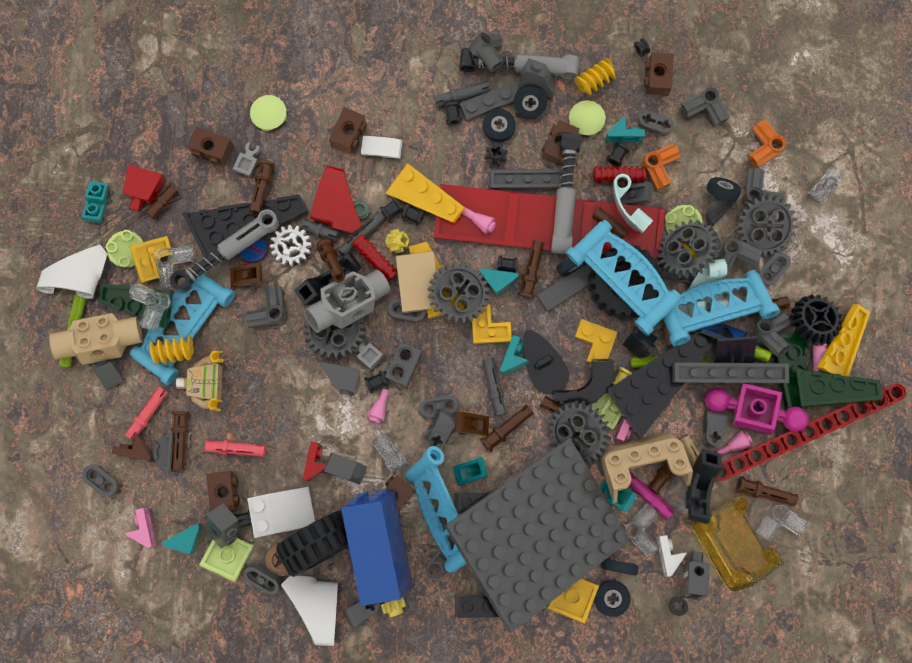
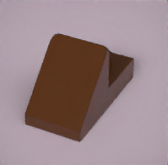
[230,262,262,288]
[456,412,489,436]
[111,434,155,462]

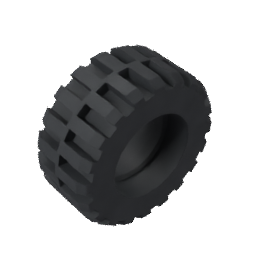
[588,245,664,319]
[276,510,349,577]

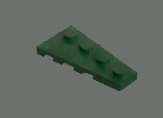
[98,283,174,329]
[774,332,809,410]
[795,368,883,408]

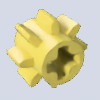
[385,229,409,253]
[381,597,406,618]

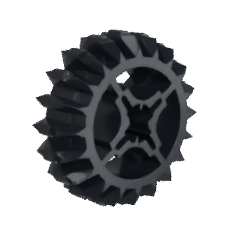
[789,294,844,345]

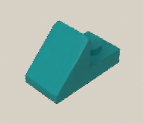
[605,115,645,143]
[500,335,530,376]
[600,479,637,513]

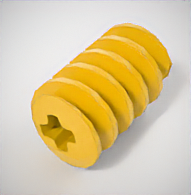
[574,57,616,95]
[150,336,194,364]

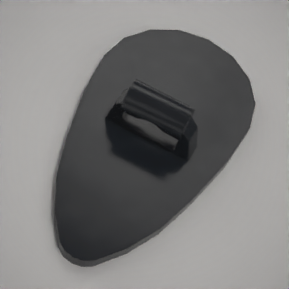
[523,330,569,394]

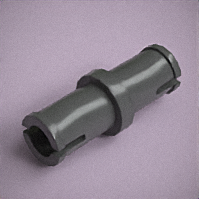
[300,218,340,242]

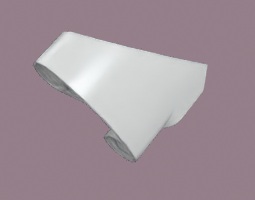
[36,245,107,299]
[281,576,338,646]

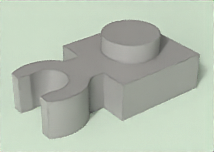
[233,142,261,177]
[352,341,385,371]

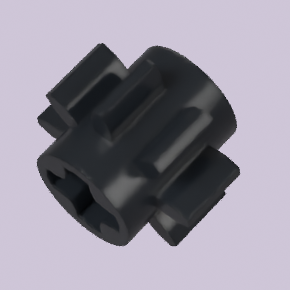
[485,143,508,167]

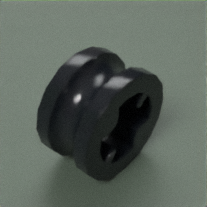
[634,38,650,57]
[669,597,688,616]

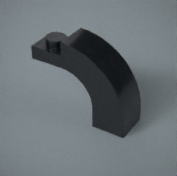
[294,253,362,306]
[553,359,614,406]
[685,449,722,524]

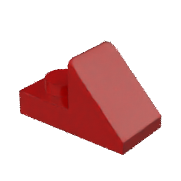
[302,441,326,482]

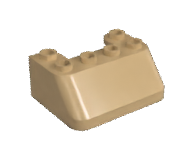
[599,432,693,503]

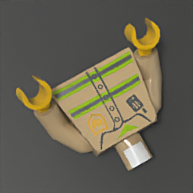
[176,351,224,412]

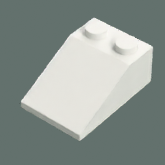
[247,487,315,538]

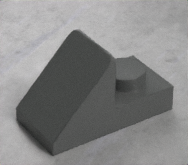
[620,182,653,206]
[93,359,125,390]
[324,453,367,485]

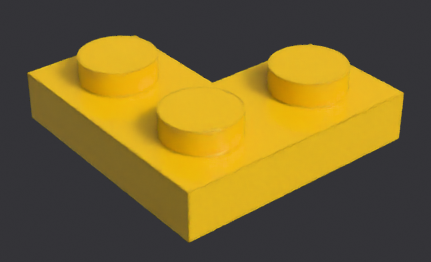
[129,236,173,283]
[472,304,512,344]
[574,319,618,364]

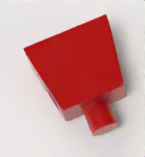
[123,164,167,212]

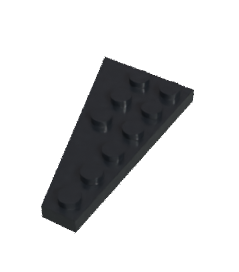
[182,194,308,258]
[606,329,714,440]

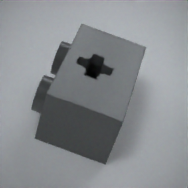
[206,503,238,549]

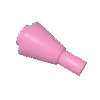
[463,208,496,234]
[812,343,829,372]
[366,389,389,425]
[716,431,753,456]

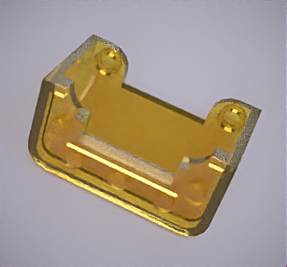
[692,493,785,591]

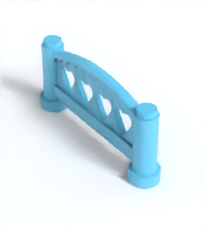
[565,220,682,336]
[663,270,780,347]
[130,274,235,386]
[405,446,467,573]

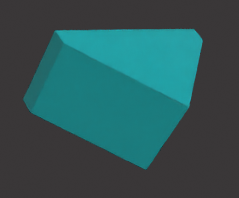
[480,268,518,297]
[453,457,488,486]
[162,524,203,555]

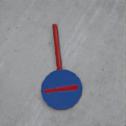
[230,238,267,290]

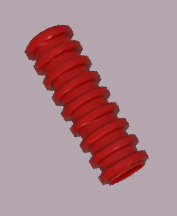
[593,166,646,183]
[351,234,397,281]

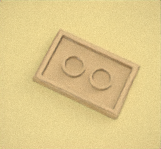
[396,252,436,313]

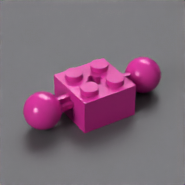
[705,383,809,435]

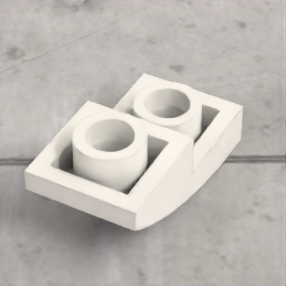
[361,136,403,159]

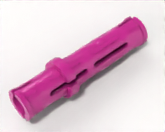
[630,471,675,520]

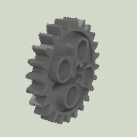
[735,194,798,256]
[658,219,720,279]
[427,262,490,324]
[303,318,366,361]
[548,401,611,464]

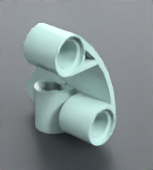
[613,174,653,233]
[678,259,728,318]

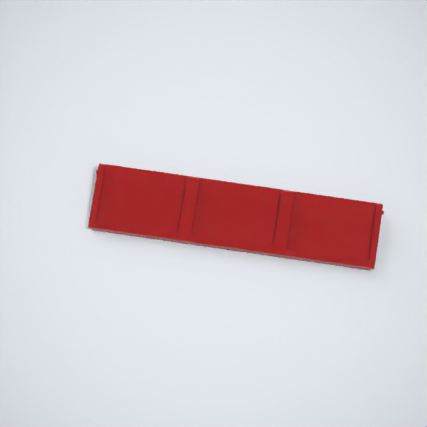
[434,184,665,261]

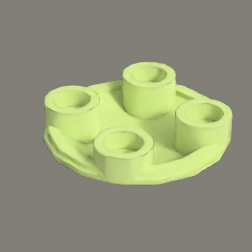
[250,95,287,131]
[569,100,606,136]
[665,205,703,242]
[106,230,143,268]

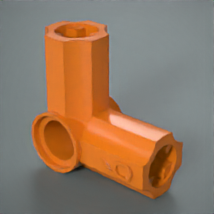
[748,119,786,168]
[641,144,680,191]

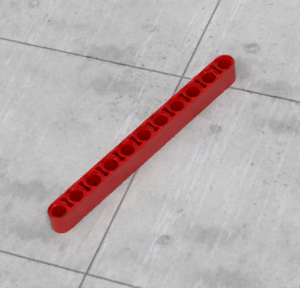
[715,383,907,482]

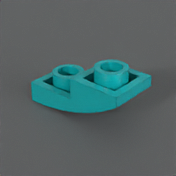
[81,181,109,223]

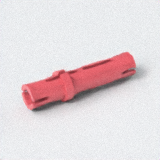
[124,386,168,441]
[205,440,266,457]

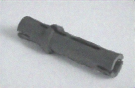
[434,80,490,107]
[337,211,386,256]
[482,357,507,417]

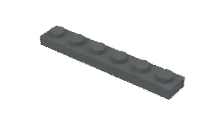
[673,363,789,383]

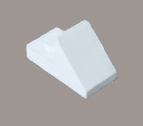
[656,535,687,577]

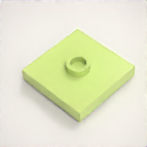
[199,538,254,583]

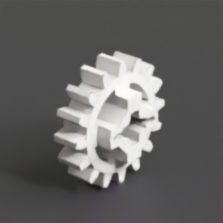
[270,225,312,267]

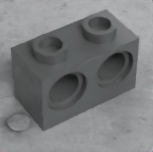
[383,342,422,389]

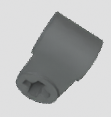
[425,409,456,449]
[702,409,727,448]
[426,549,447,579]
[342,601,381,629]

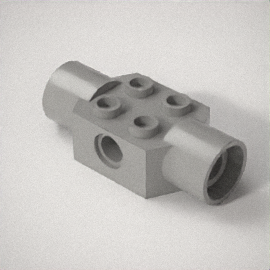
[304,270,390,333]

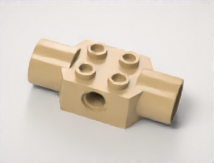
[49,313,143,365]

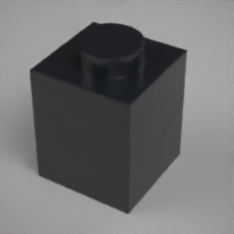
[622,327,657,359]

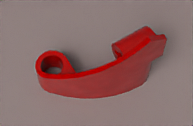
[310,165,362,233]

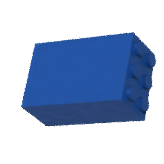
[341,488,413,606]

